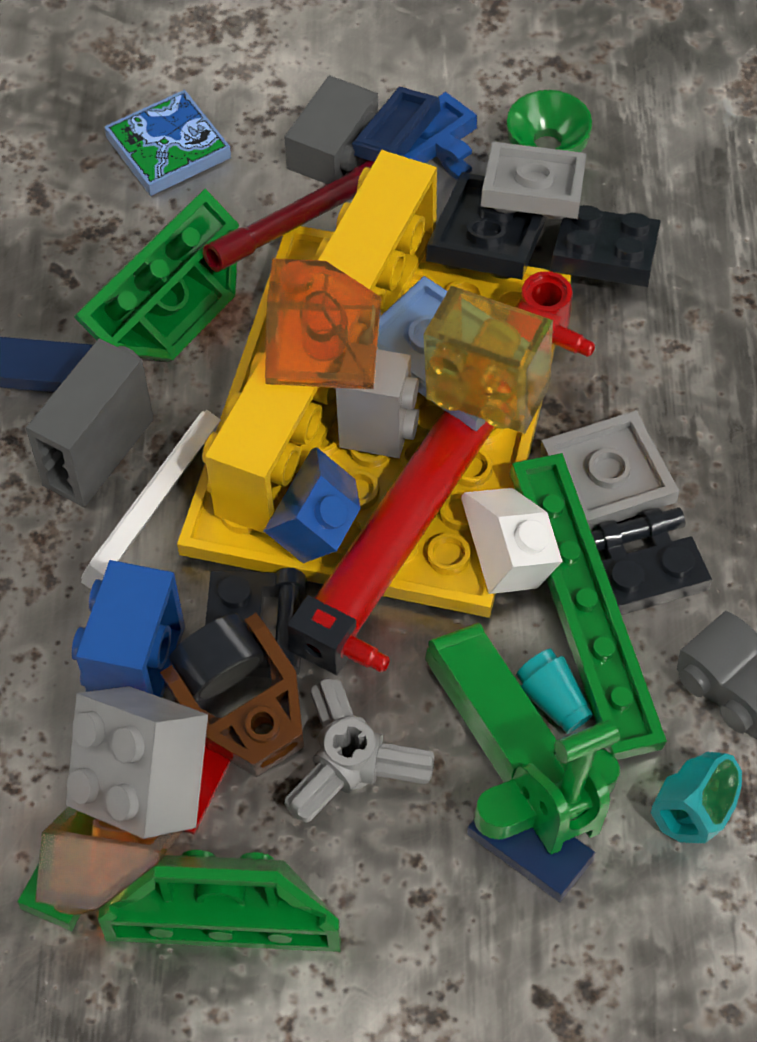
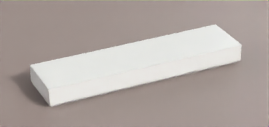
[81,409,221,589]

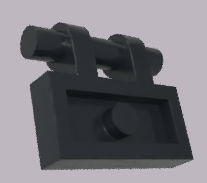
[591,507,712,615]

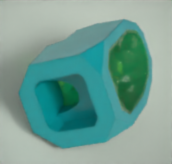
[650,751,742,843]

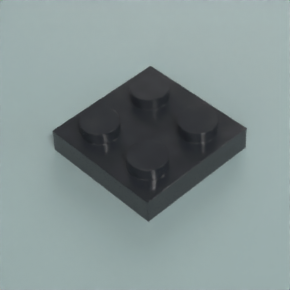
[550,205,661,287]

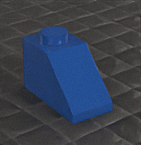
[264,447,361,563]

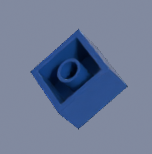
[72,560,185,698]

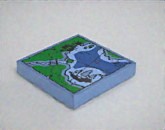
[104,90,231,196]

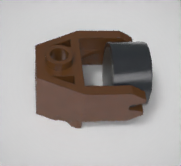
[160,613,304,777]

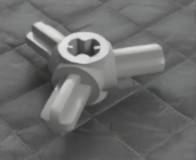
[284,678,435,823]

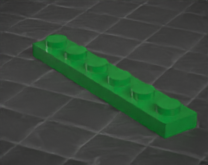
[509,453,667,760]

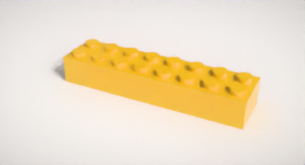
[202,150,437,534]

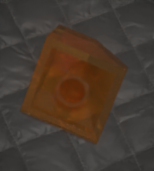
[265,258,381,389]
[35,807,182,915]

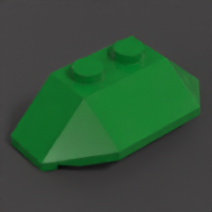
[74,188,239,362]
[98,850,341,952]

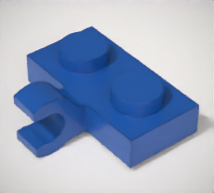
[404,92,477,180]

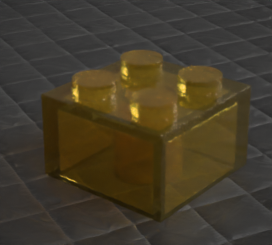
[423,286,553,434]

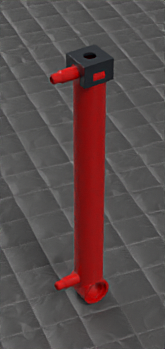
[287,271,595,676]

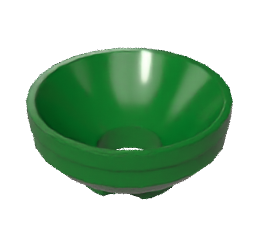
[506,90,592,152]

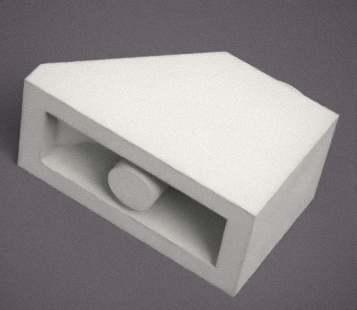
[461,488,562,594]

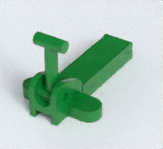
[425,623,620,855]

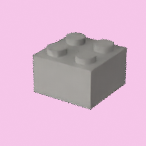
[66,686,208,839]

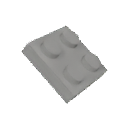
[481,141,587,219]
[540,410,679,530]

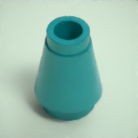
[516,648,594,734]

